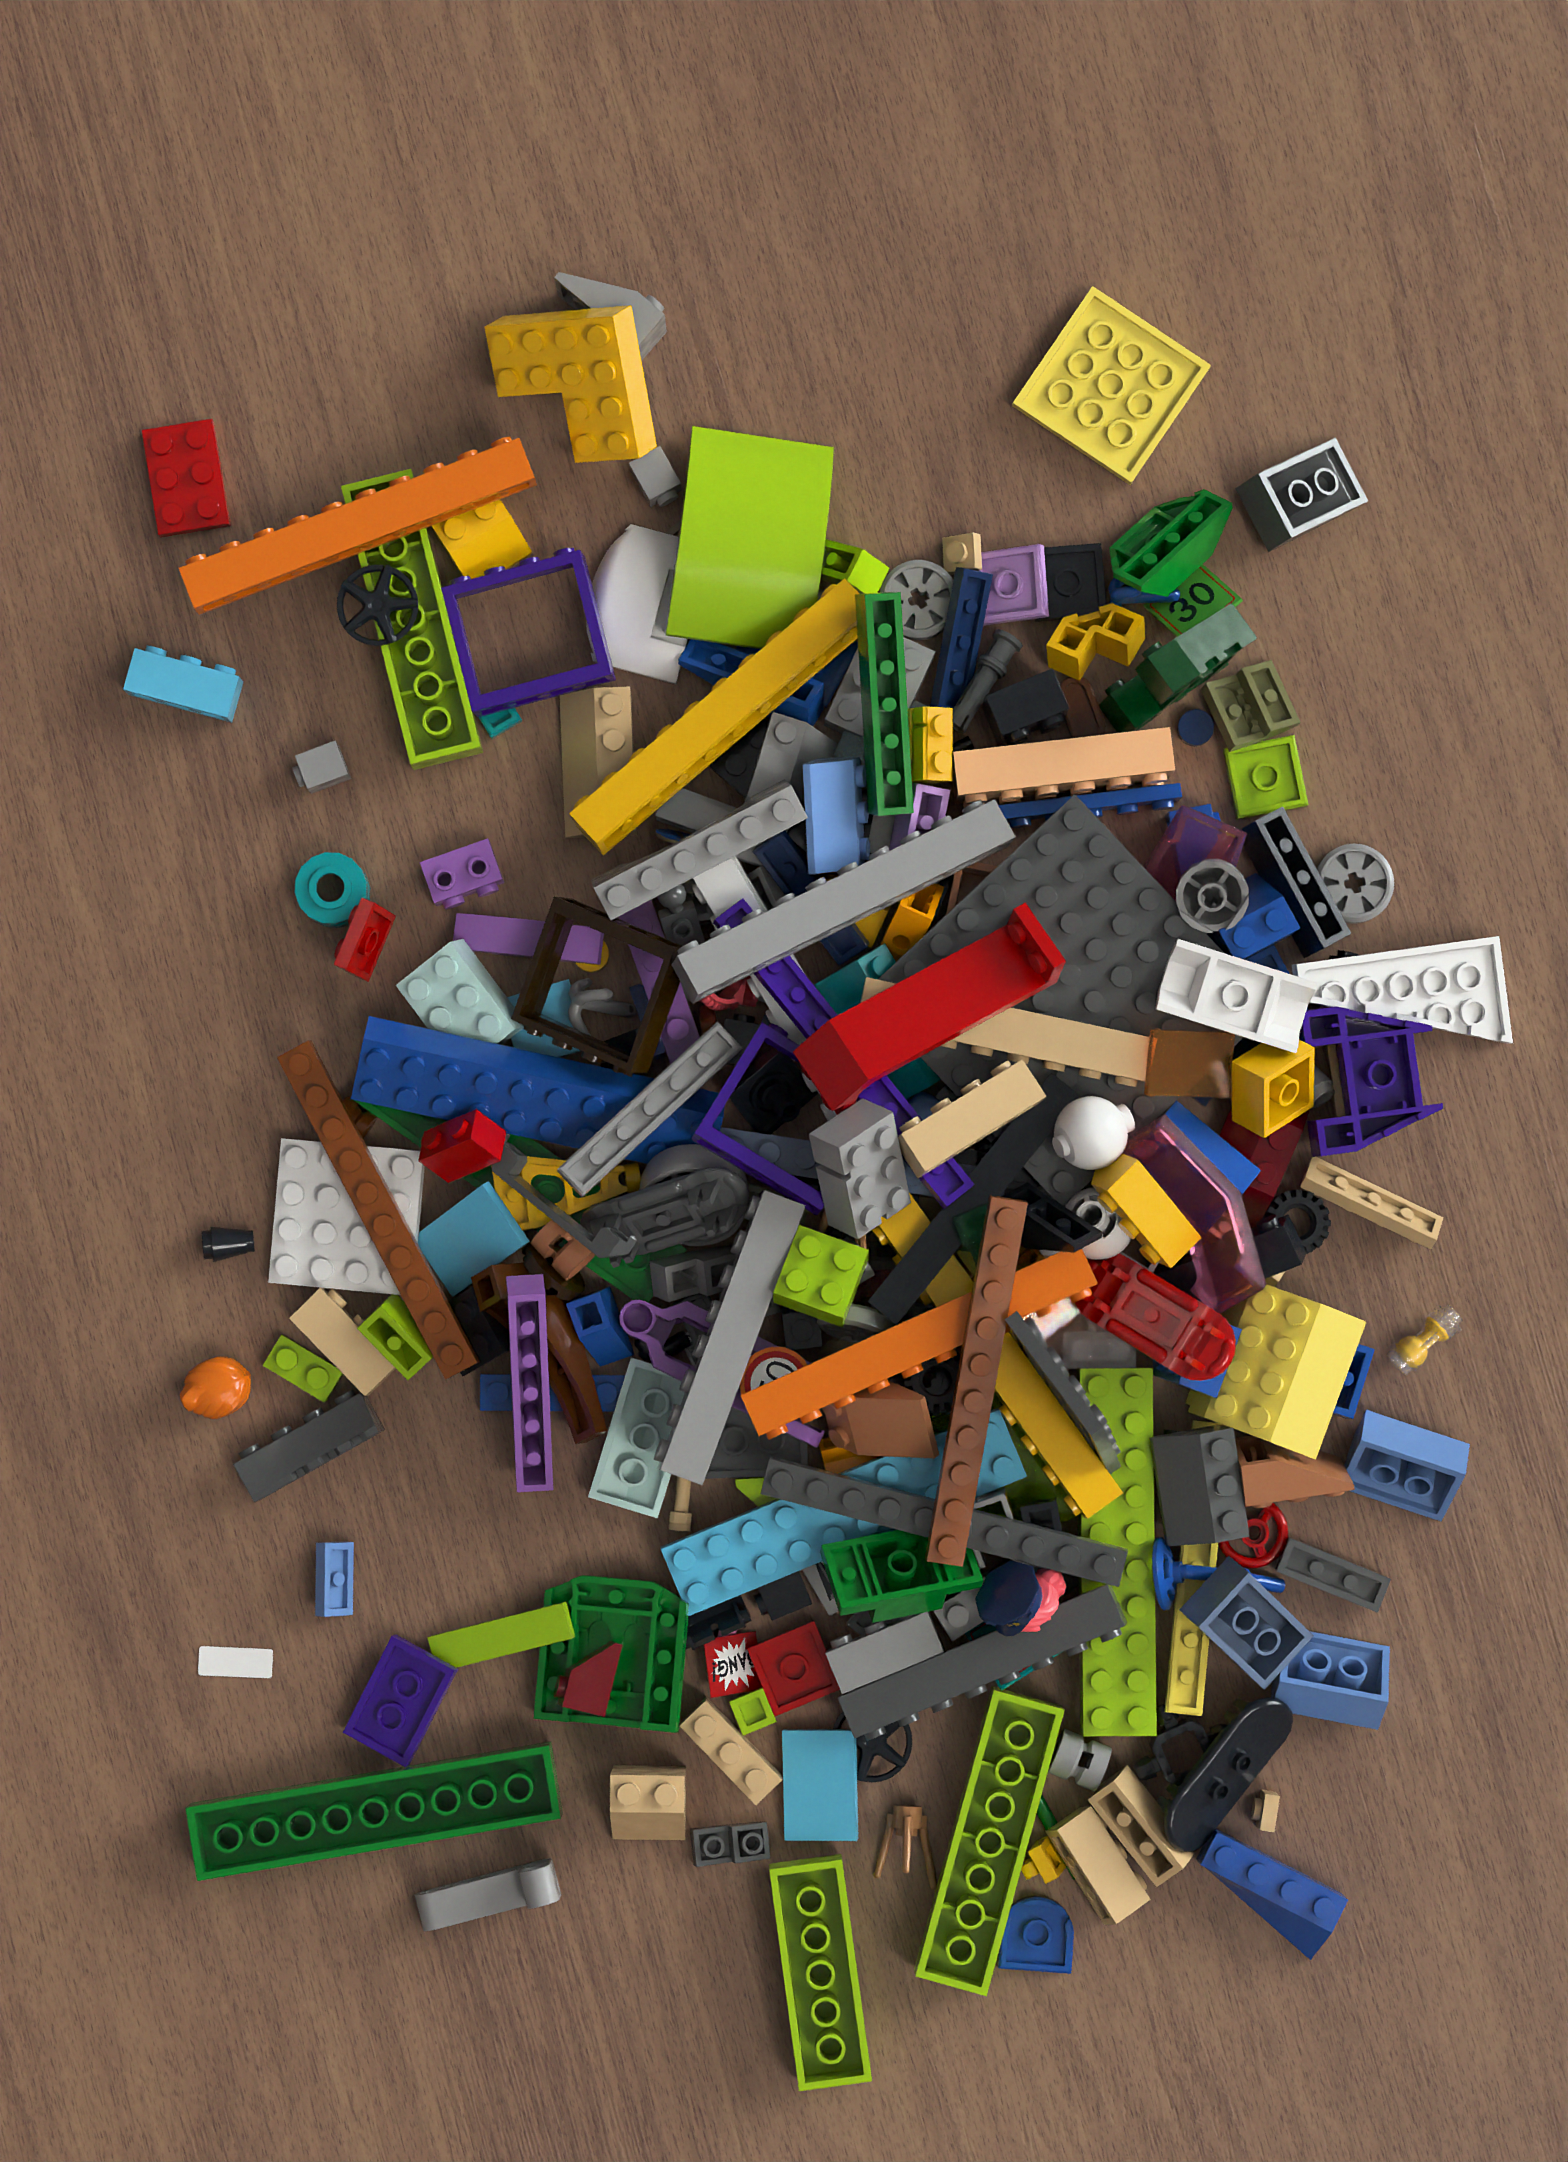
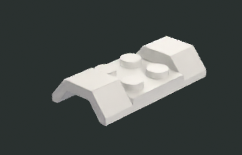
[1155,939,1318,1053]

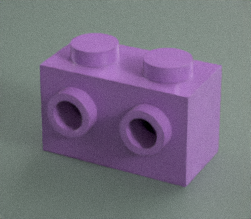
[420,838,505,909]

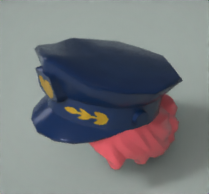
[975,1560,1066,1636]

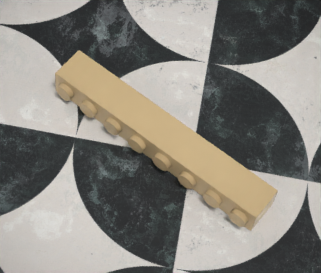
[860,977,1156,1087]

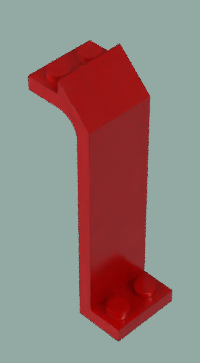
[793,902,1066,1115]

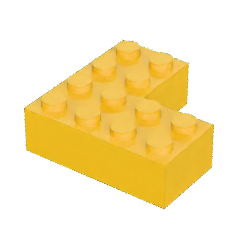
[484,305,657,463]

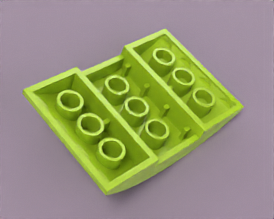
[665,426,834,649]

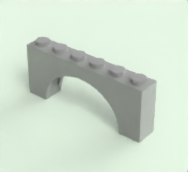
[591,779,808,921]

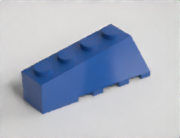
[1196,1829,1348,1960]

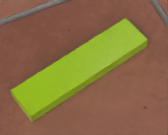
[427,1601,575,1668]

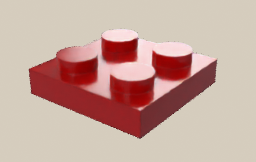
[334,897,396,982]
[747,1620,840,1717]

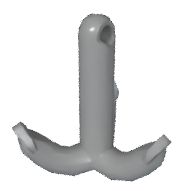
[568,978,636,1036]

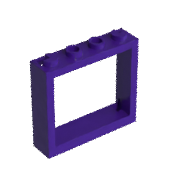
[441,548,616,718]
[691,1022,824,1216]

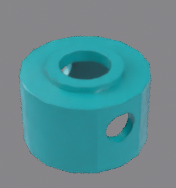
[295,852,371,928]

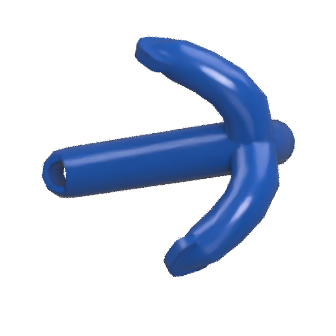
[1108,578,1180,607]

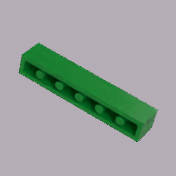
[855,592,914,816]

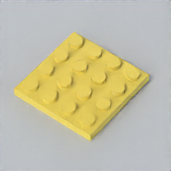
[1012,286,1211,485]

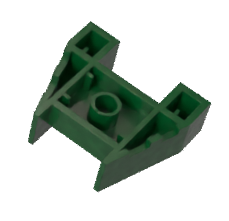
[1099,603,1257,733]

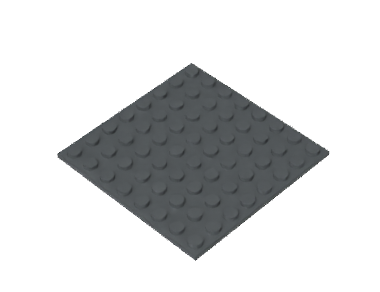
[878,794,1243,1206]

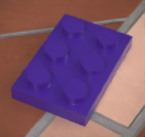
[343,1634,458,1768]

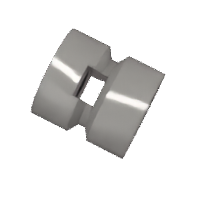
[1048,1728,1112,1792]

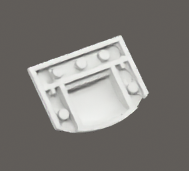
[586,524,688,685]

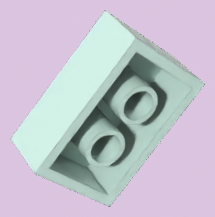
[396,939,525,1045]

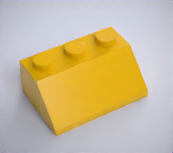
[1091,1153,1202,1268]

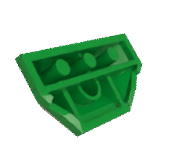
[1109,489,1233,597]

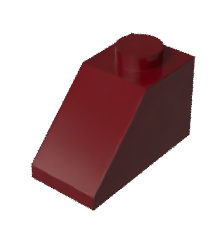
[554,1641,622,1717]

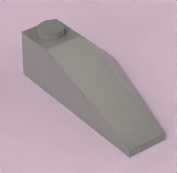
[736,712,837,867]

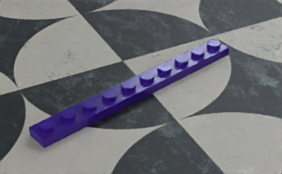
[713,898,975,1209]

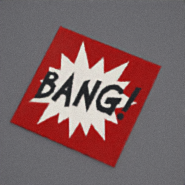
[704,1631,762,1698]

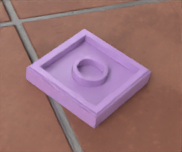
[978,544,1049,626]

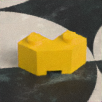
[1046,603,1145,681]

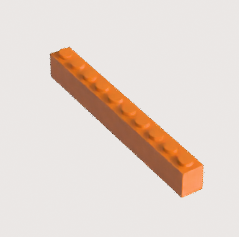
[179,437,537,615]
[740,1249,1098,1440]

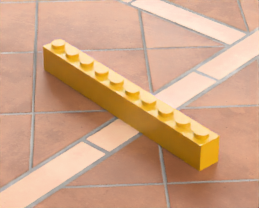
[569,578,860,856]
[871,1193,1123,1519]

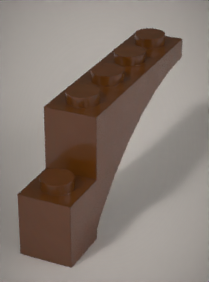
[471,1262,608,1444]

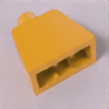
[880,883,944,962]

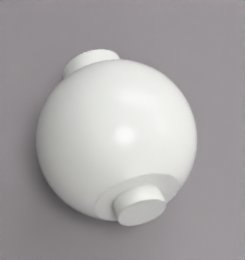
[1052,1096,1135,1170]
[1065,1187,1131,1260]

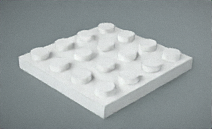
[268,1138,425,1295]

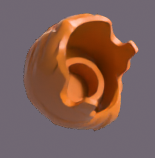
[180,1356,251,1419]

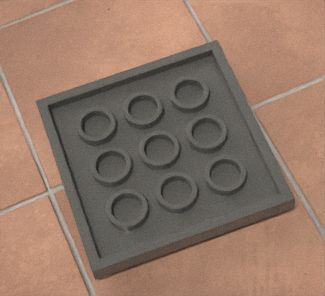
[1005,1311,1121,1474]

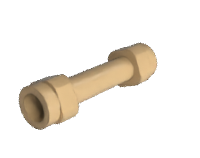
[669,1476,692,1531]

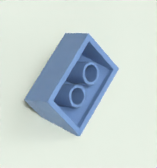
[803,757,870,874]
[1344,1410,1470,1521]
[1271,1631,1390,1730]

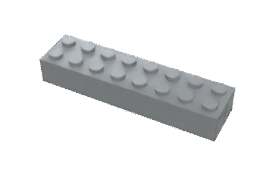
[653,1190,806,1485]

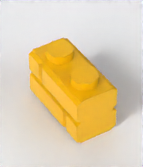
[908,707,953,783]

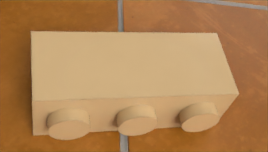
[289,1288,396,1396]
[679,1696,782,1805]
[1088,1765,1196,1887]
[1045,1806,1151,1925]

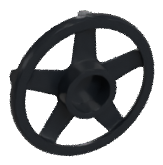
[337,565,418,646]
[833,1712,913,1782]

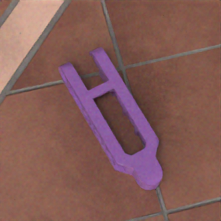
[619,1300,825,1448]

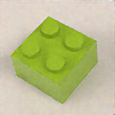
[773,1225,869,1328]

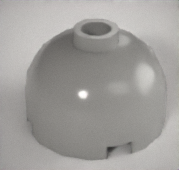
[1176,859,1249,933]

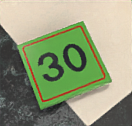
[1143,564,1243,637]

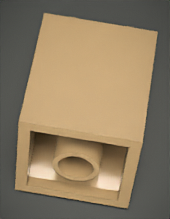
[610,1765,686,1840]

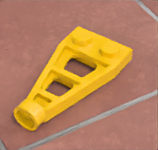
[491,1156,641,1231]

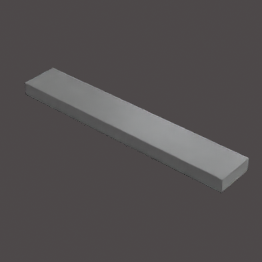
[557,1021,742,1197]

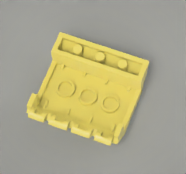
[1185,1282,1366,1460]

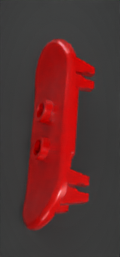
[1074,1253,1236,1381]

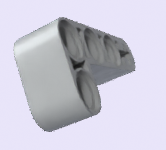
[414,1858,561,1931]

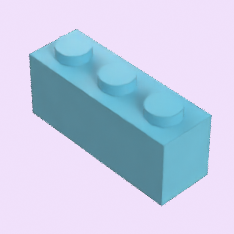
[123,645,243,723]

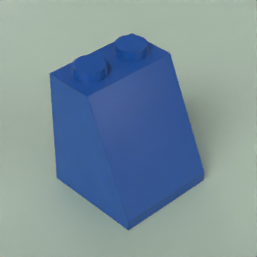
[1206,873,1300,960]

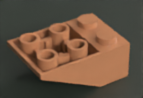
[1235,1435,1355,1508]

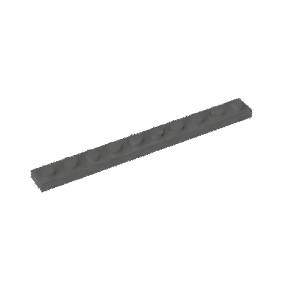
[760,1456,1128,1587]

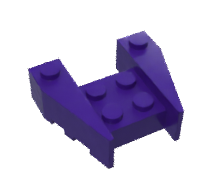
[1299,1007,1443,1157]

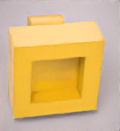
[1021,1835,1066,1884]

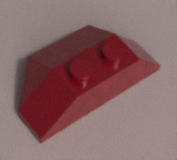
[1219,1106,1310,1229]

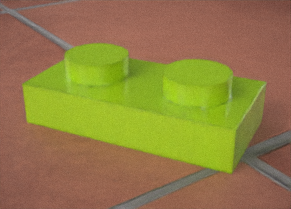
[263,1334,343,1403]

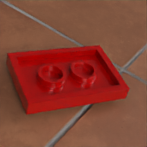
[142,419,231,538]

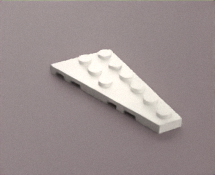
[1292,936,1513,1044]

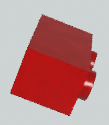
[418,1109,506,1183]

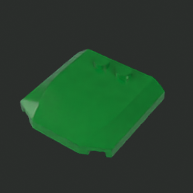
[533,1575,689,1733]

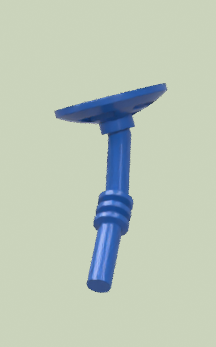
[1152,1537,1285,1611]

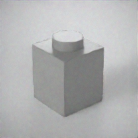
[629,446,682,507]
[292,741,352,794]

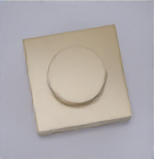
[942,532,982,575]
[1251,1790,1280,1832]

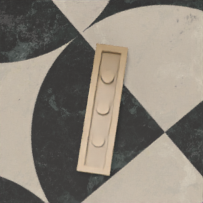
[1300,1157,1444,1249]

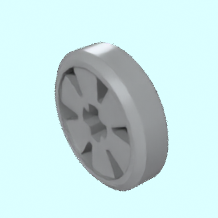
[880,560,953,640]
[1316,844,1394,924]
[816,1304,898,1343]

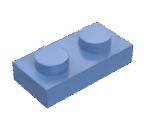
[315,1541,354,1617]

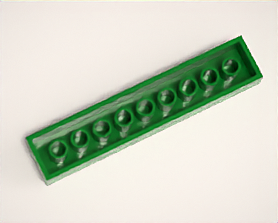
[185,1741,563,1881]

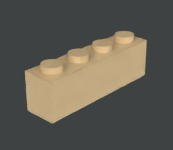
[898,1059,1046,1178]

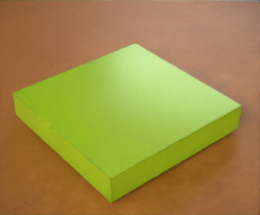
[1223,735,1308,820]

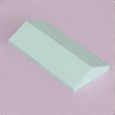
[588,1357,685,1518]

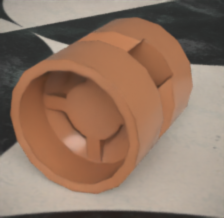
[530,1211,595,1281]

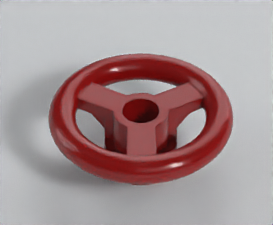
[1218,1503,1288,1568]

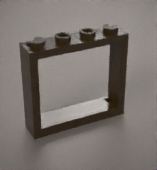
[511,896,682,1077]

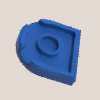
[998,1896,1074,1974]

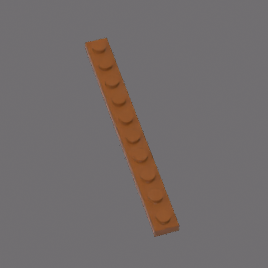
[277,1040,480,1380]
[925,1195,1028,1567]

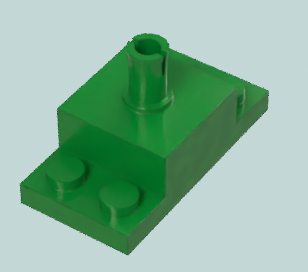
[820,1530,983,1623]

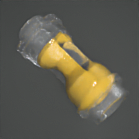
[1386,1304,1463,1376]

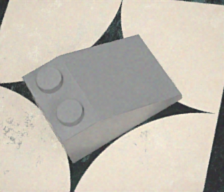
[554,272,667,361]

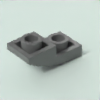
[690,1821,771,1867]

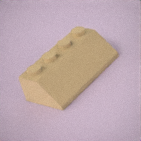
[560,686,637,838]

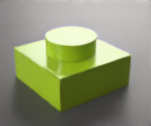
[729,1687,777,1736]

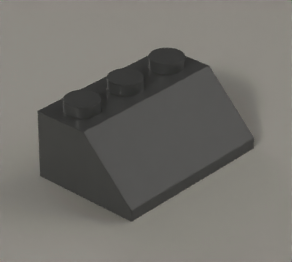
[1150,1425,1249,1546]

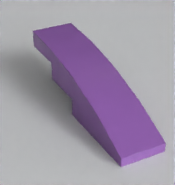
[453,913,604,965]

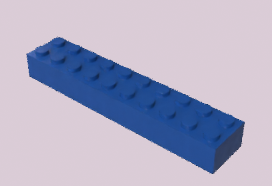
[351,1016,725,1164]

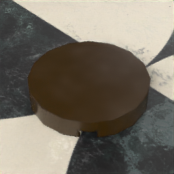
[522,1241,585,1301]

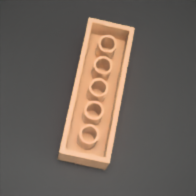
[952,727,1175,808]

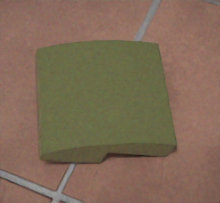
[1201,660,1301,752]

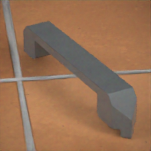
[492,1133,637,1258]

